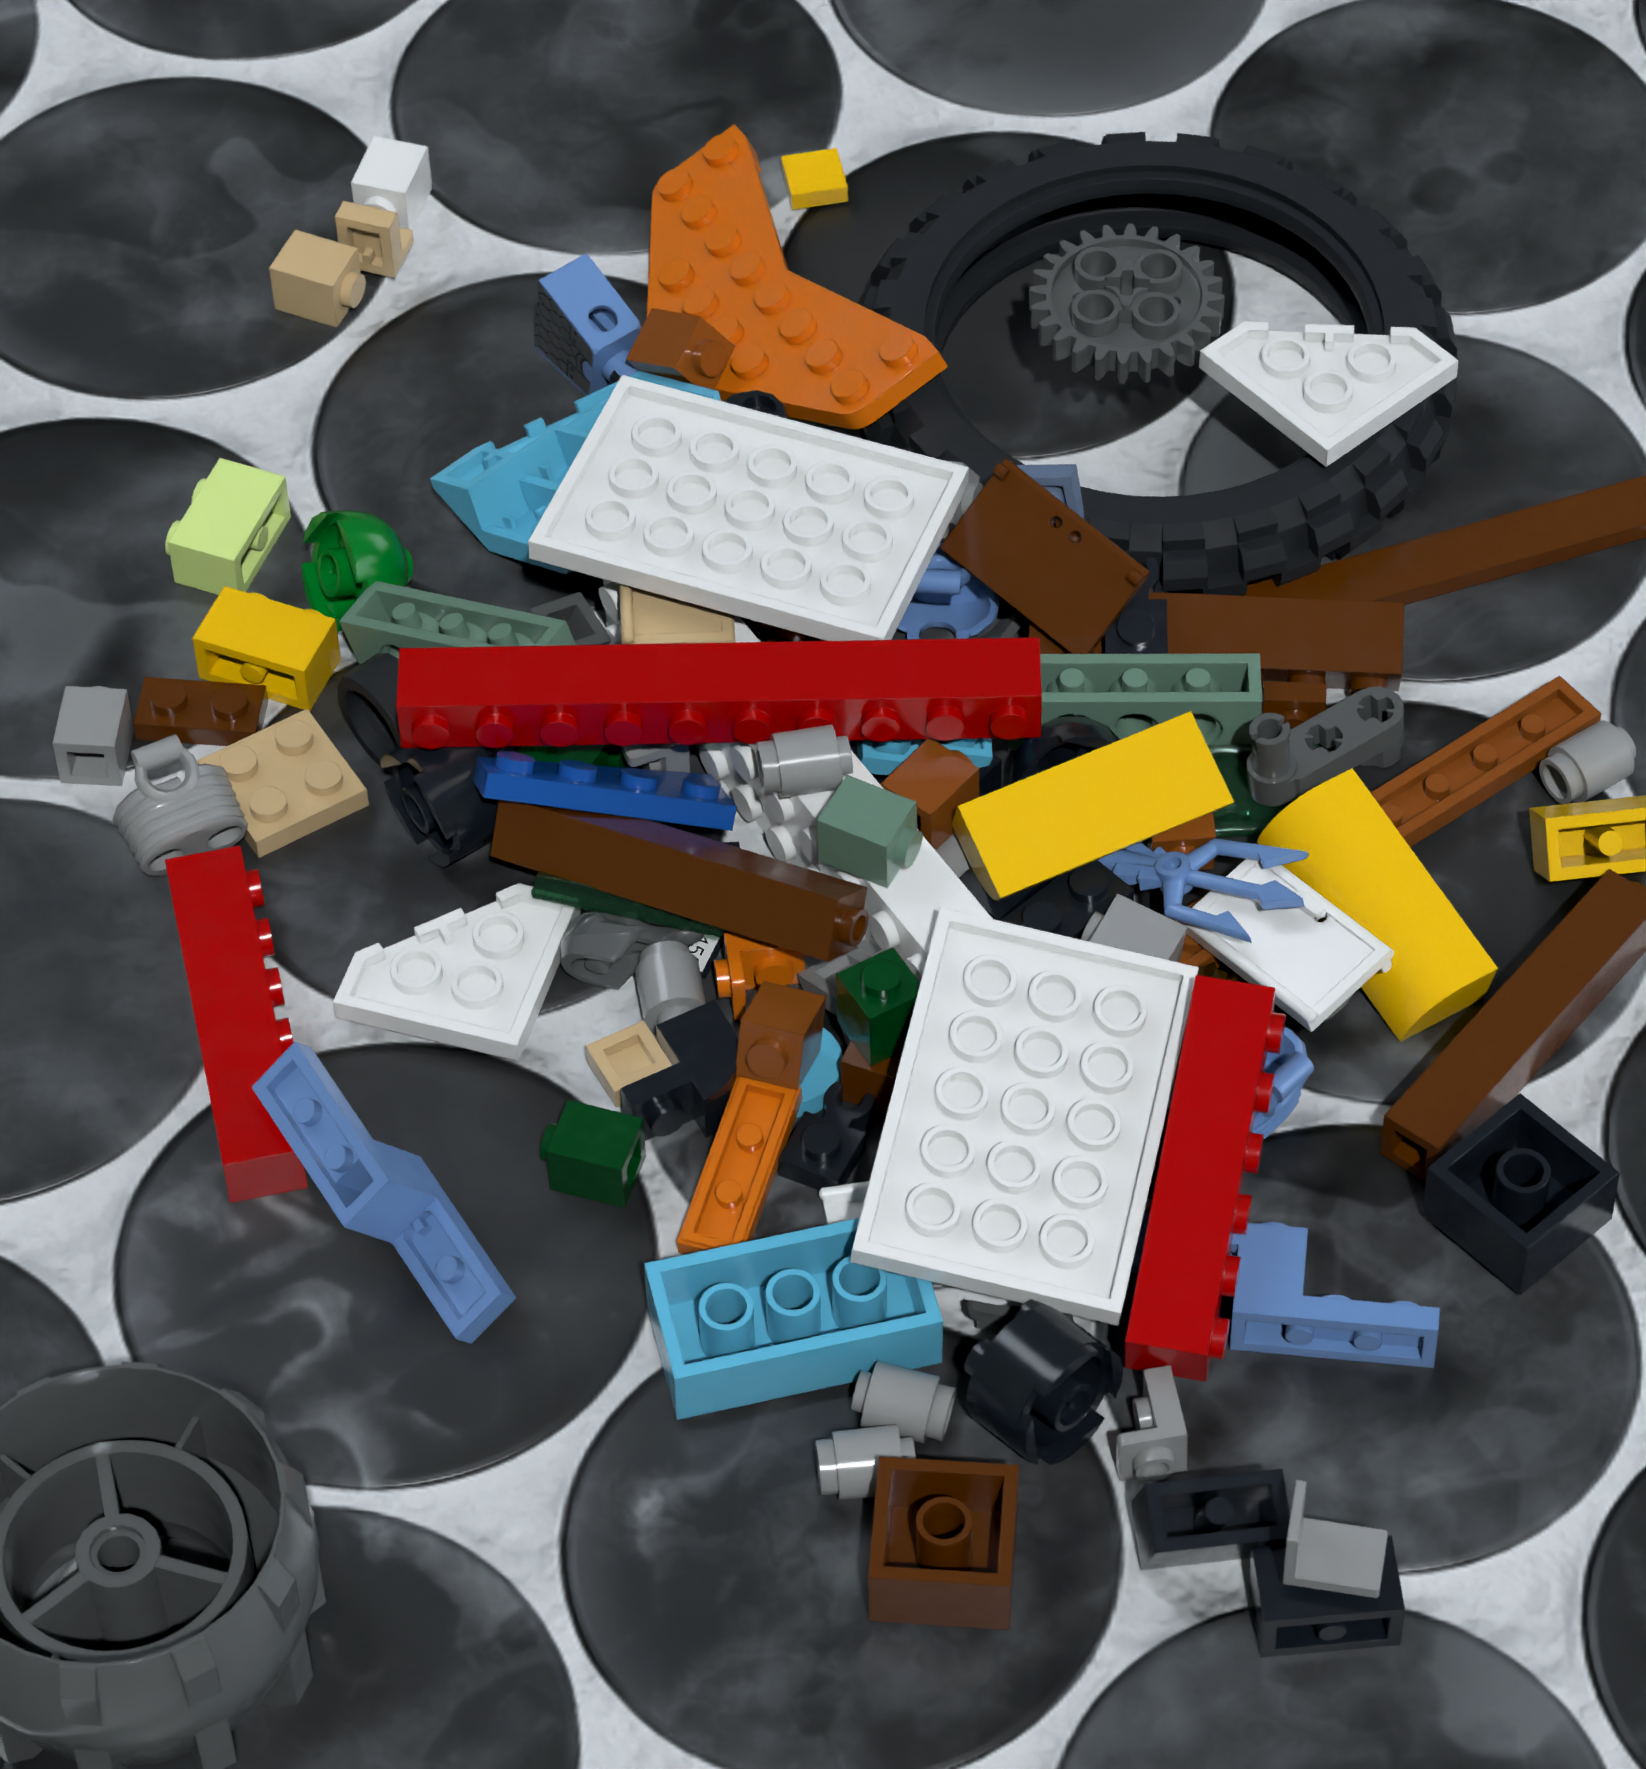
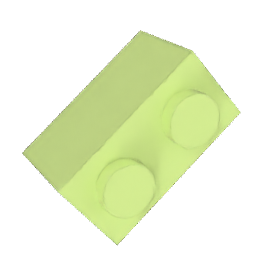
[165,458,291,595]

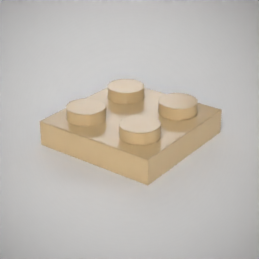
[197,709,369,858]

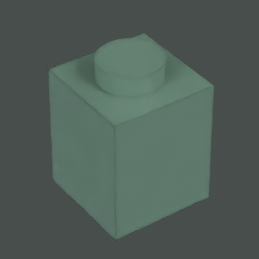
[817,775,923,888]

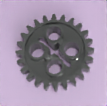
[1029,223,1225,384]

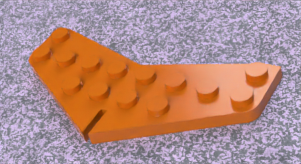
[647,124,948,429]

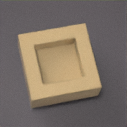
[586,1020,672,1107]

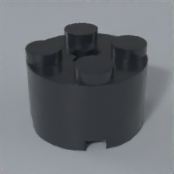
[380,746,499,867]
[964,1299,1123,1465]

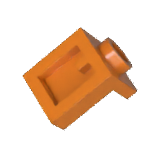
[714,932,805,1020]

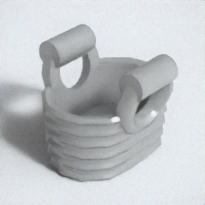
[113,734,248,876]

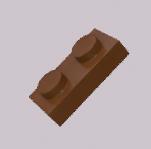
[133,677,268,746]

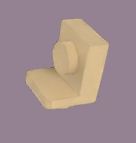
[335,201,414,278]

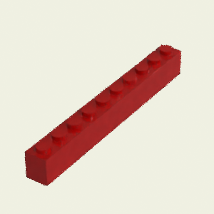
[396,637,1042,749]

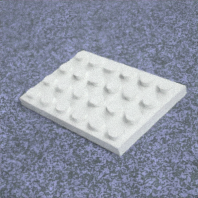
[528,375,969,641]
[850,907,1199,1326]

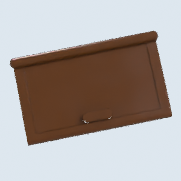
[940,458,1151,654]

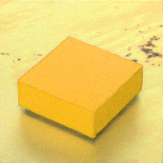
[781,148,848,210]

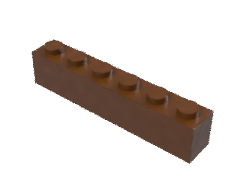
[1029,592,1405,695]

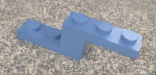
[252,1041,516,1344]
[1130,1210,1440,1368]

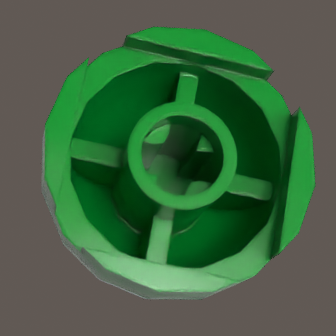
[301,510,413,634]

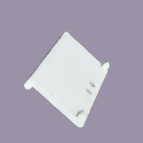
[1176,859,1394,1032]

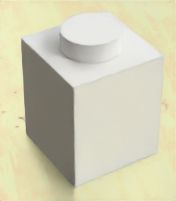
[351,136,432,230]

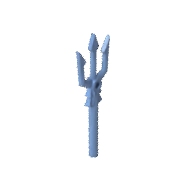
[1098,838,1309,943]

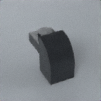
[621,1000,738,1141]

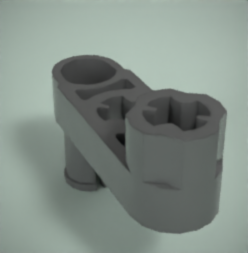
[1247,687,1405,807]

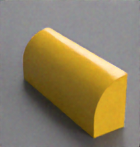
[951,711,1234,901]
[1257,768,1498,1042]

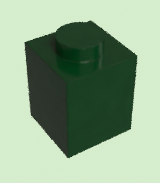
[836,947,920,1067]
[540,1100,646,1208]

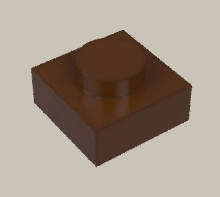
[1262,681,1327,730]

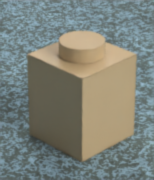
[269,230,366,328]

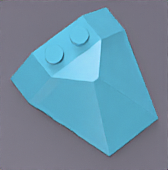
[430,371,721,574]

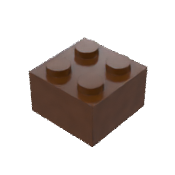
[868,1456,1019,1630]

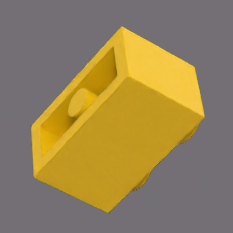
[192,586,341,711]
[1529,795,1646,882]

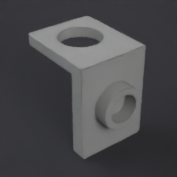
[1283,1480,1388,1598]

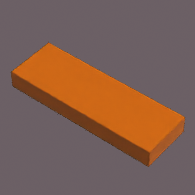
[677,1076,803,1254]

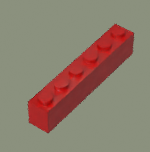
[165,846,308,1203]
[1125,975,1286,1382]

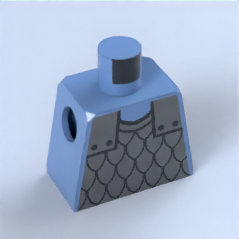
[534,253,642,396]

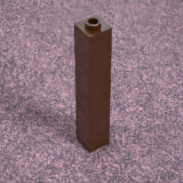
[490,800,869,962]
[1380,869,1646,1182]

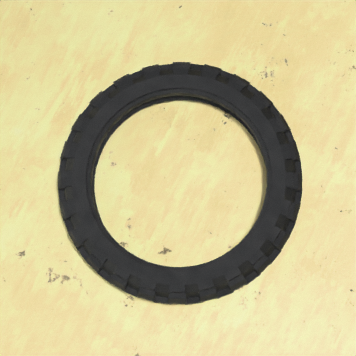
[858,132,1458,596]

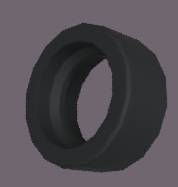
[337,653,410,775]

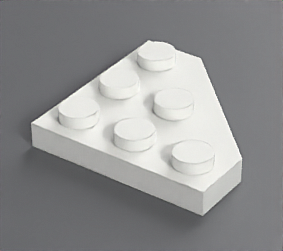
[1199,321,1459,467]
[333,883,581,1061]

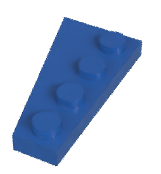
[473,751,737,831]

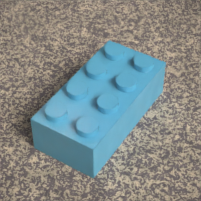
[644,1218,943,1420]

